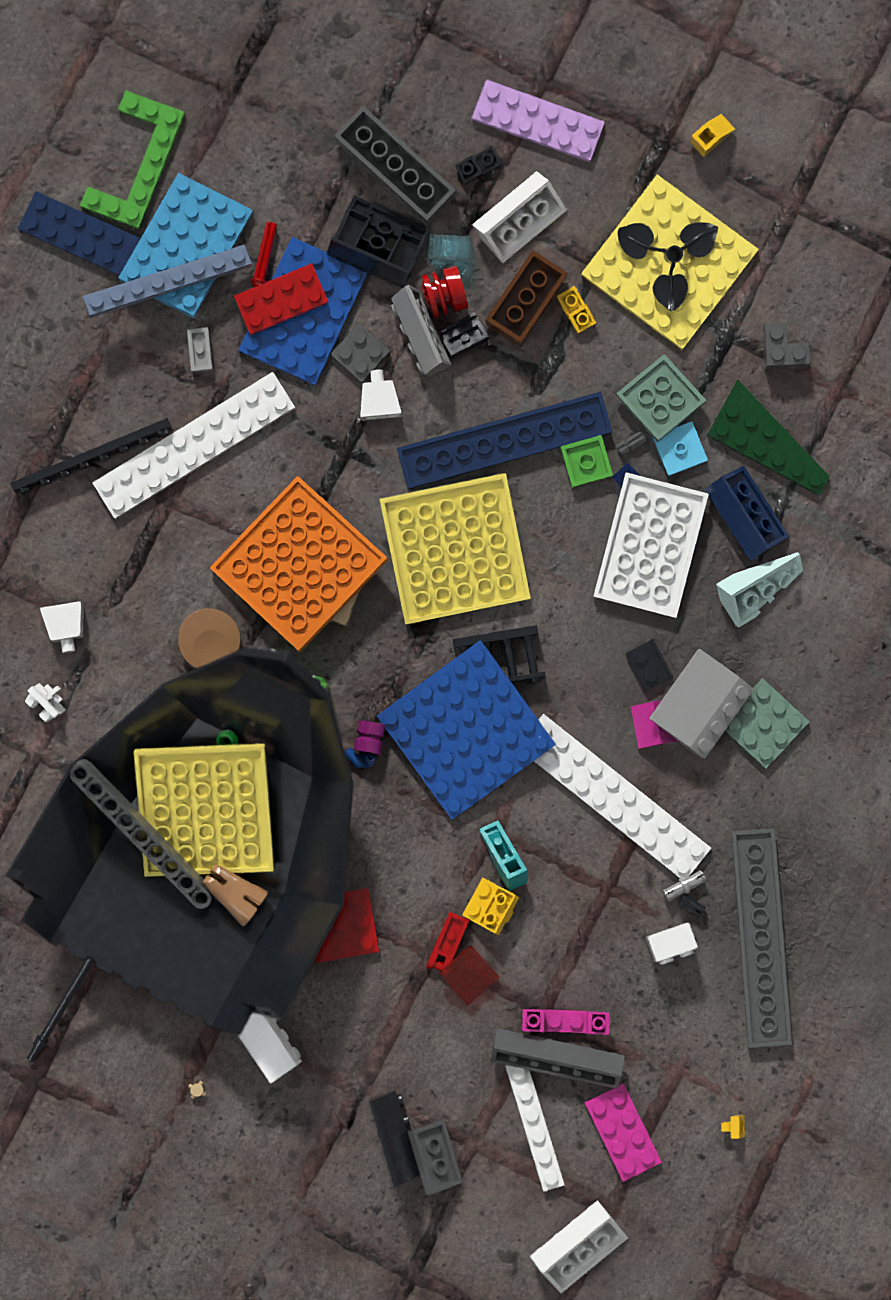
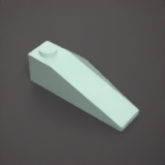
[716,553,803,628]

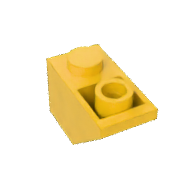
[690,114,735,157]

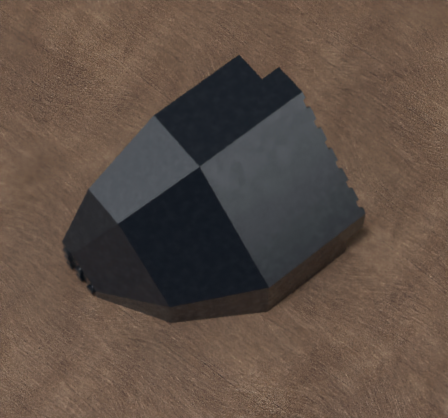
[5,647,354,1036]

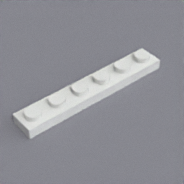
[505,1065,564,1191]

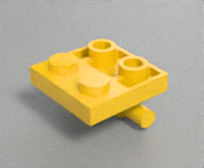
[462,878,519,935]

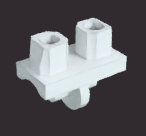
[25,683,66,723]

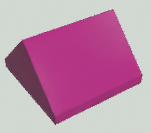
[631,700,678,749]

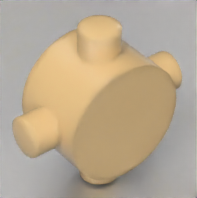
[188,1081,206,1099]

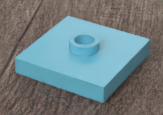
[653,422,708,477]

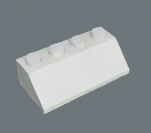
[473,171,567,263]
[238,1013,302,1084]
[530,1201,628,1293]

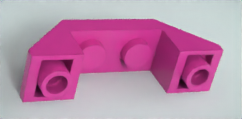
[522,1009,610,1035]

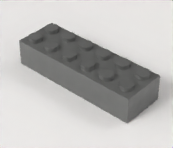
[334,106,456,226]

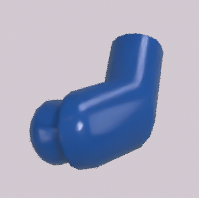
[345,747,375,768]

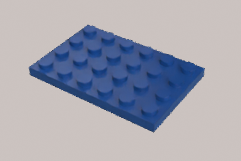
[239,237,368,386]

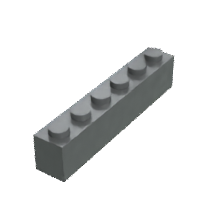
[490,1028,625,1089]

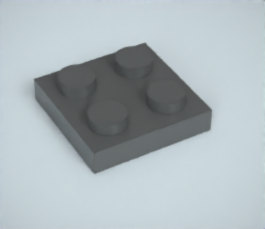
[330,323,390,383]

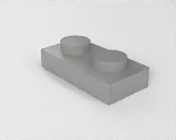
[187,327,213,373]

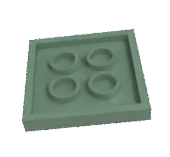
[616,354,706,442]
[725,678,810,769]

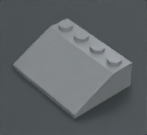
[649,649,754,759]

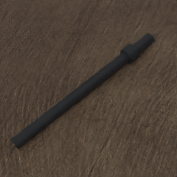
[27,956,95,1062]

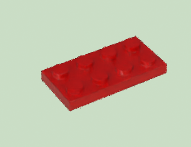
[234,263,329,336]

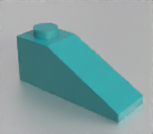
[479,821,528,891]

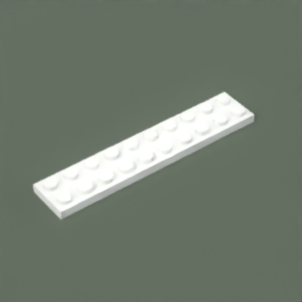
[93,372,296,520]
[534,714,711,879]

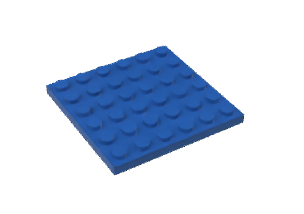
[377,640,556,820]

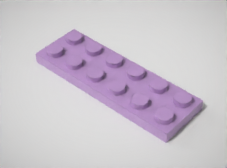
[472,80,605,162]

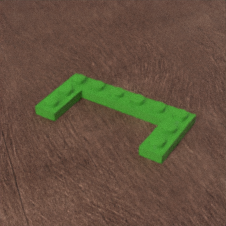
[80,91,185,229]

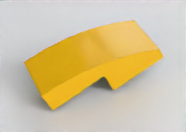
[556,286,596,333]

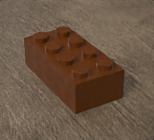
[485,250,568,348]

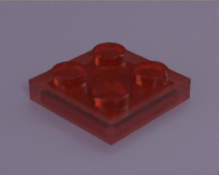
[439,945,499,1006]

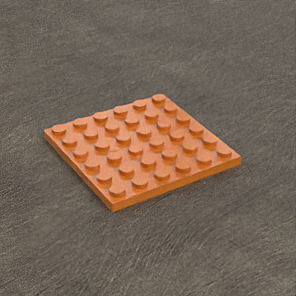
[210,476,389,652]

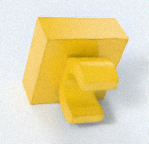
[721,1115,745,1139]

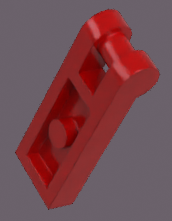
[426,911,469,976]

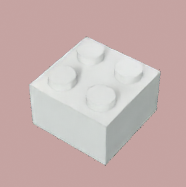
[645,923,698,965]

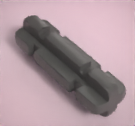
[617,428,653,455]

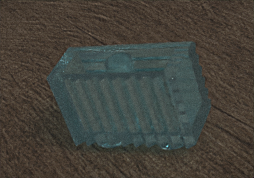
[428,234,472,269]

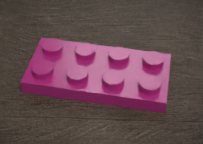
[584,1083,662,1182]

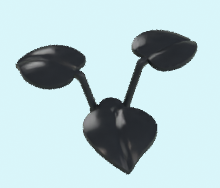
[617,222,718,311]

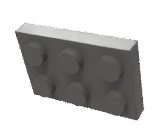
[408,1120,463,1195]

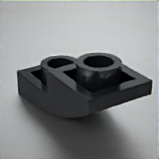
[455,145,504,184]

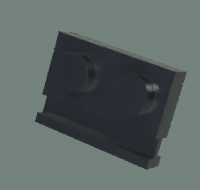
[438,312,490,359]
[626,639,673,691]

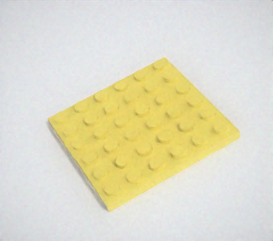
[581,175,759,350]
[380,473,531,624]
[134,744,274,877]

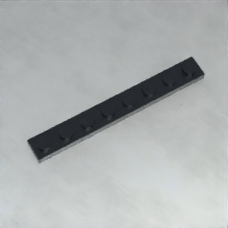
[10,418,173,495]

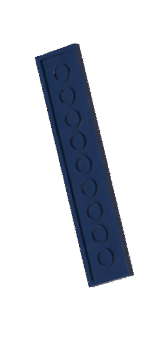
[397,392,613,490]

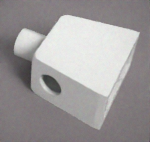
[361,370,402,421]
[40,601,84,653]

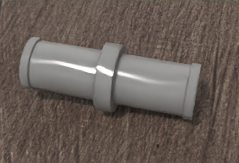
[662,870,707,902]

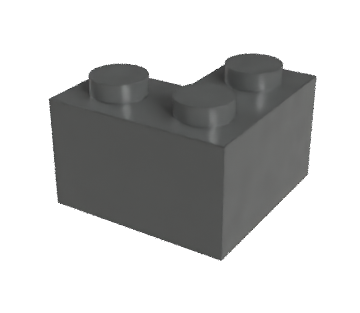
[763,323,810,370]

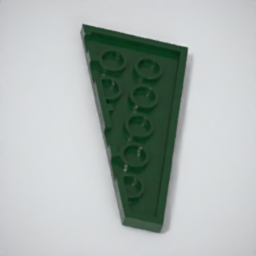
[707,379,830,496]

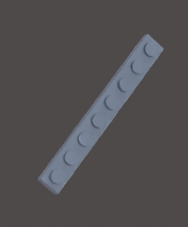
[83,245,252,318]

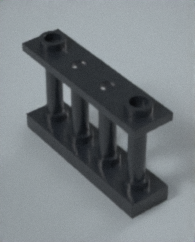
[452,625,546,684]

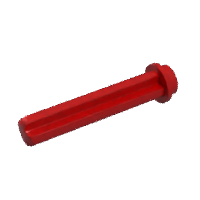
[250,222,277,287]

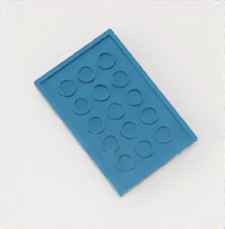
[118,173,253,318]

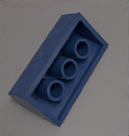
[705,466,790,561]

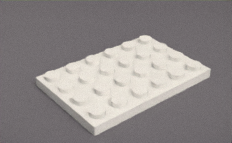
[593,473,709,618]

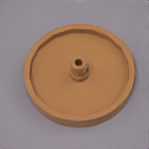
[178,608,240,668]

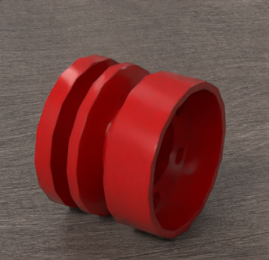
[422,266,469,318]

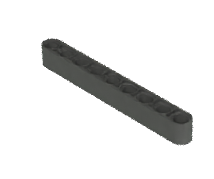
[70,759,213,909]

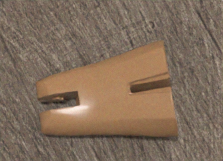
[202,864,268,926]

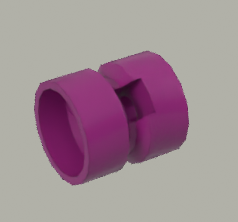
[353,720,386,755]

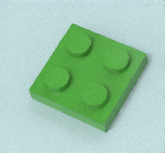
[560,435,613,488]

